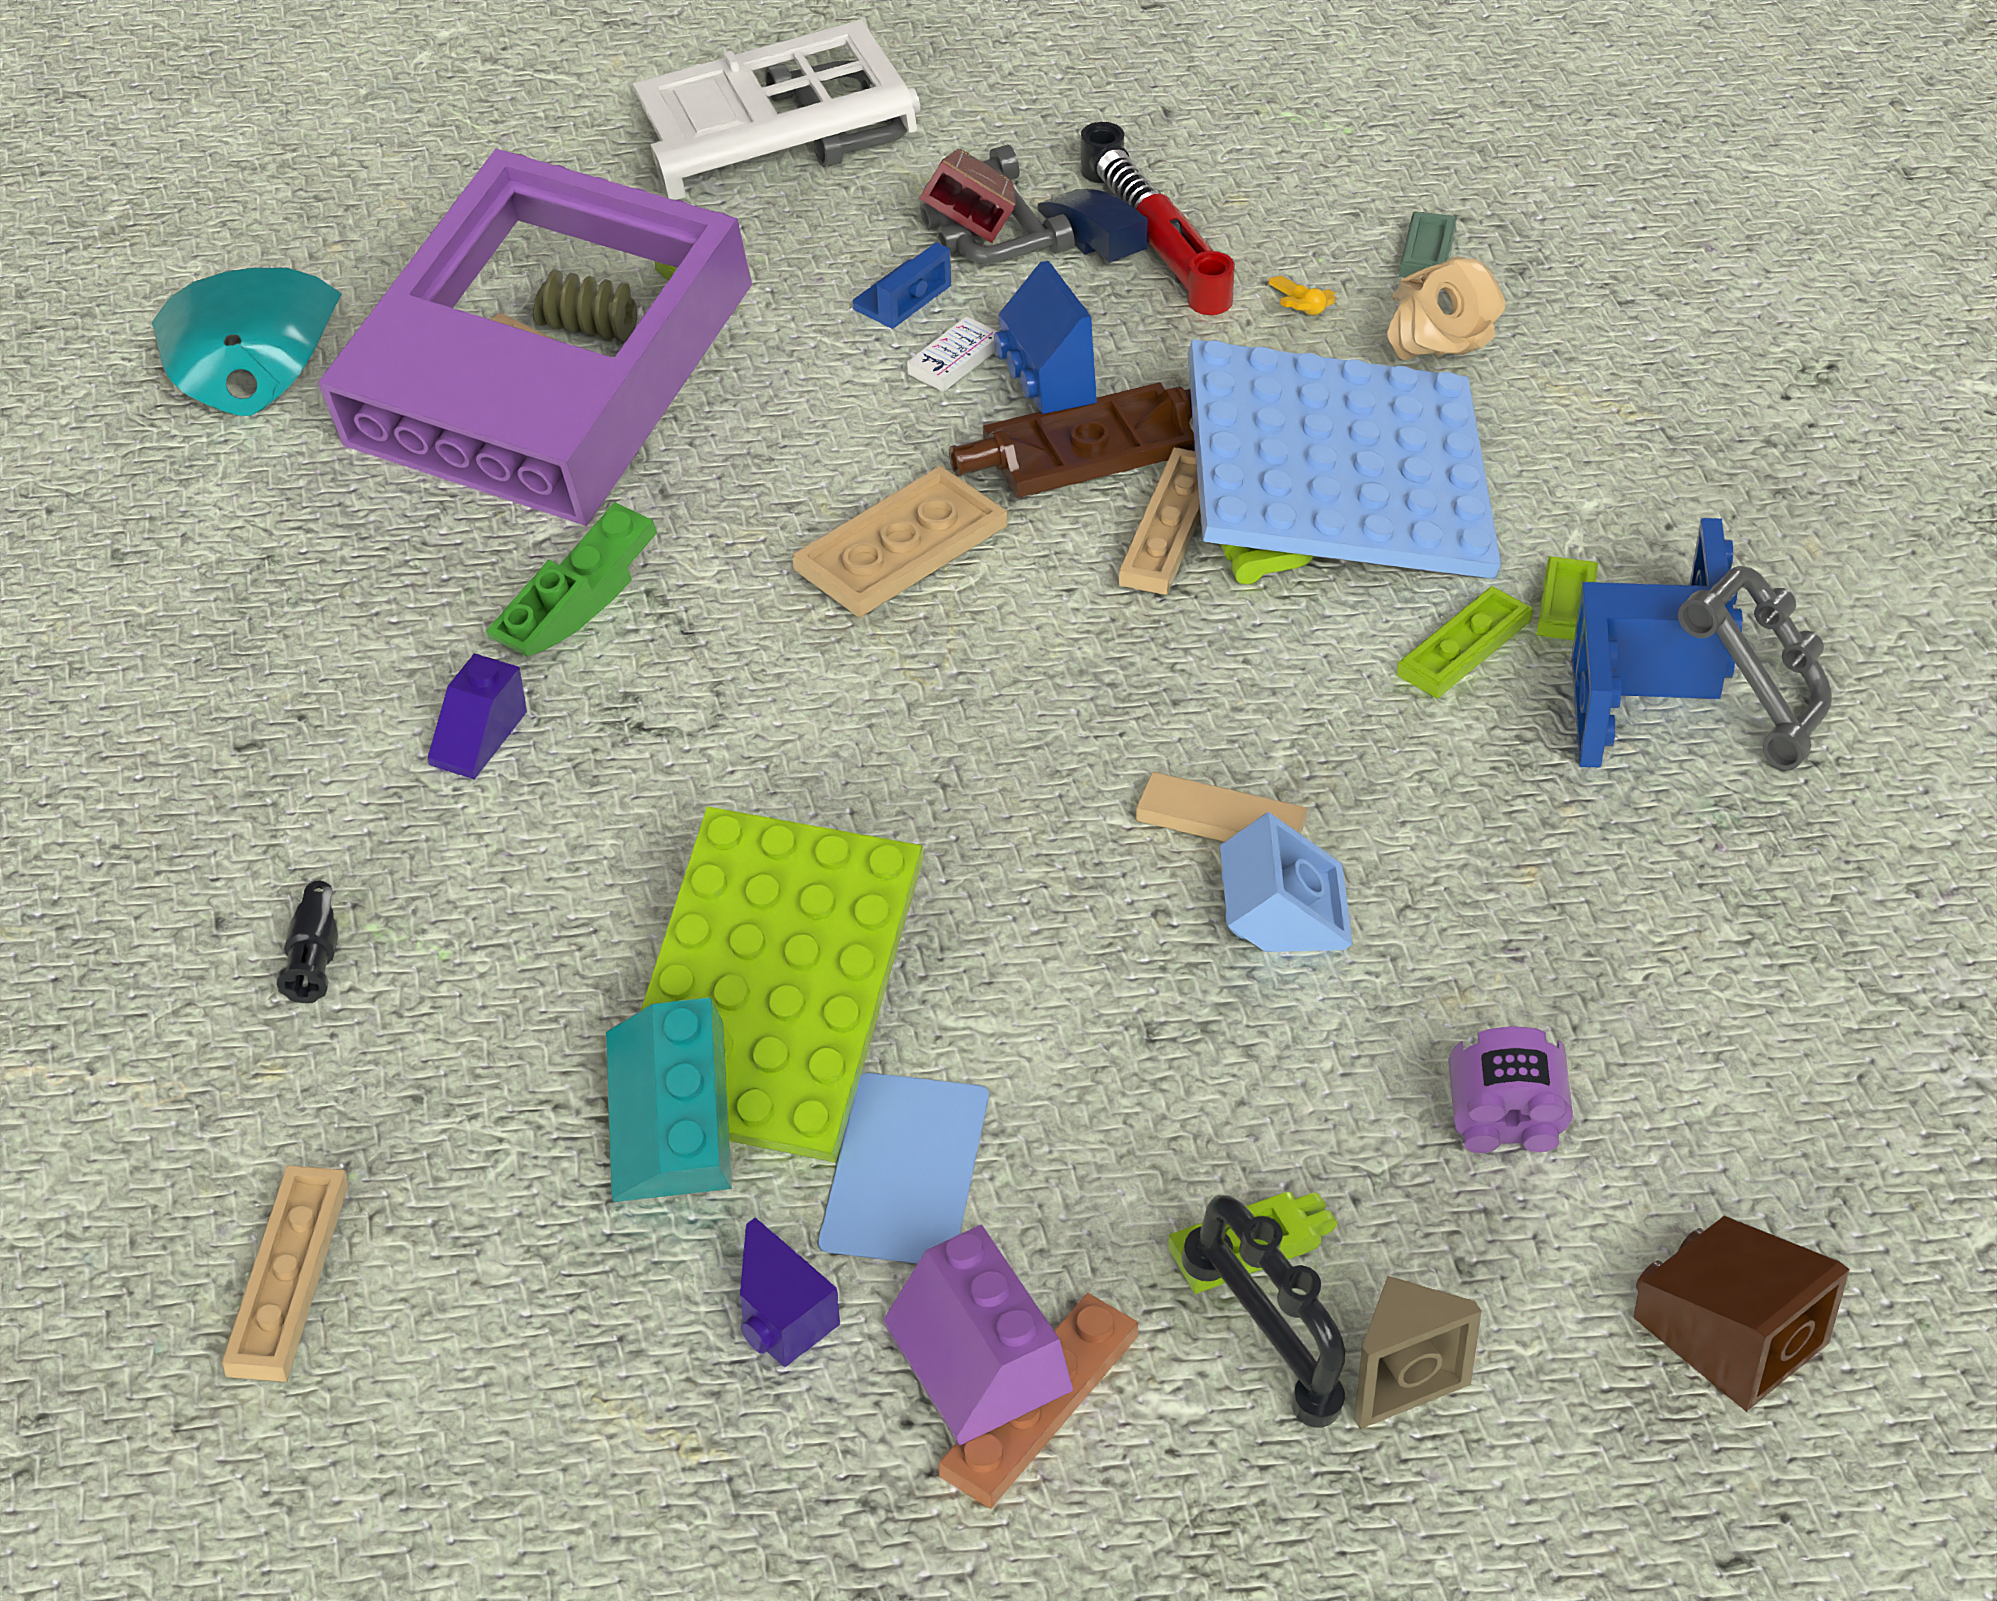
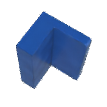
[853,242,951,329]

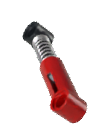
[1081,122,1235,315]

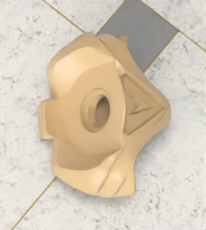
[1387,256,1506,360]

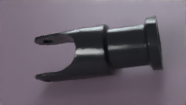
[276,881,338,1003]

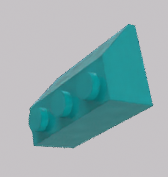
[606,997,732,1202]

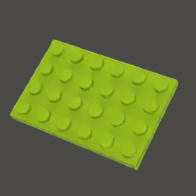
[640,806,924,1163]

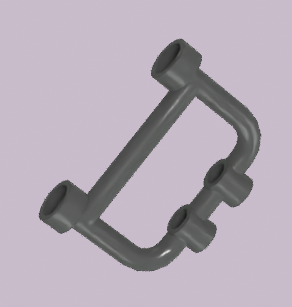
[765,60,907,167]
[920,144,1075,264]
[1678,566,1832,770]

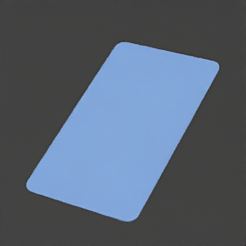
[818,1073,989,1264]

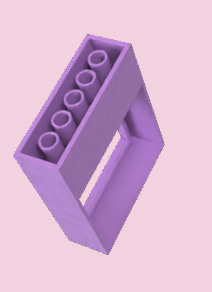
[318,148,752,526]

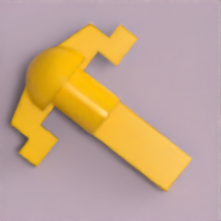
[1268,276,1336,315]

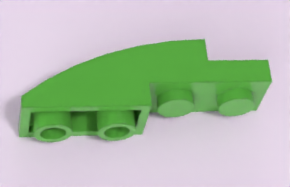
[486,502,657,657]

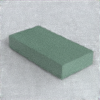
[1399,211,1457,277]

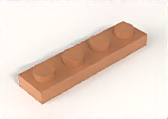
[939,1292,1138,1509]

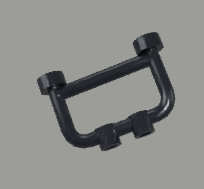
[1181,1195,1345,1428]

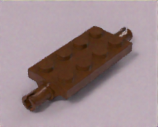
[949,382,1195,498]

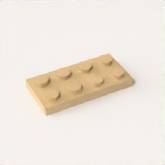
[793,465,1007,618]

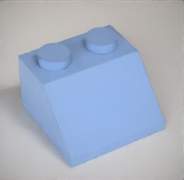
[1220,812,1353,952]

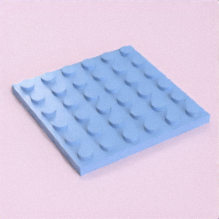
[1188,339,1501,579]

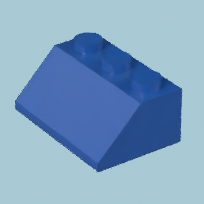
[994,261,1097,414]

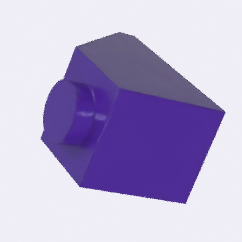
[428,653,527,780]
[740,1217,840,1368]

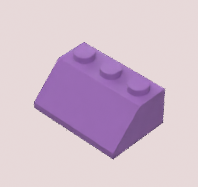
[883,1224,1073,1446]

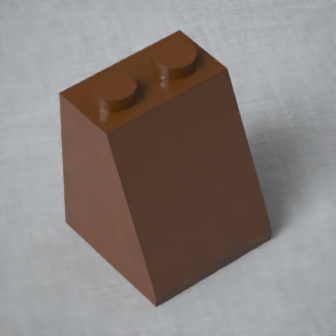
[1633,1216,1850,1412]

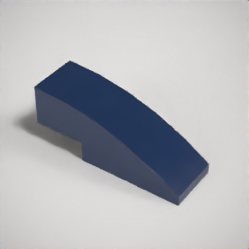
[1038,188,1148,263]

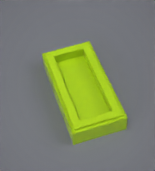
[1537,556,1599,640]

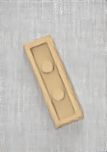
[1136,772,1307,842]

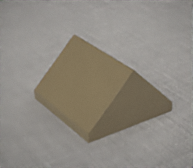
[1354,1276,1482,1429]

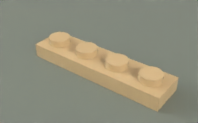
[1119,447,1201,595]
[222,1165,349,1382]

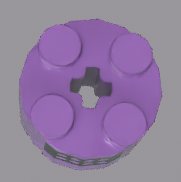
[1448,1026,1573,1153]

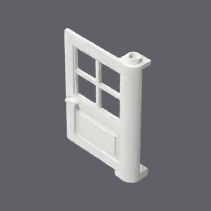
[632,19,920,200]

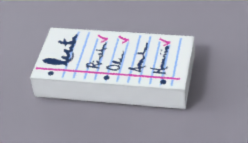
[907,316,998,392]

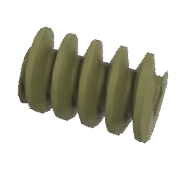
[533,269,637,342]

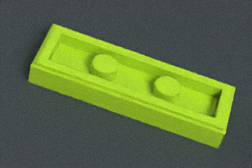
[1397,586,1533,699]

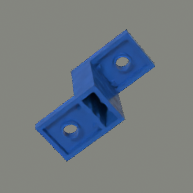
[1571,518,1743,768]

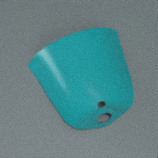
[152,268,342,416]

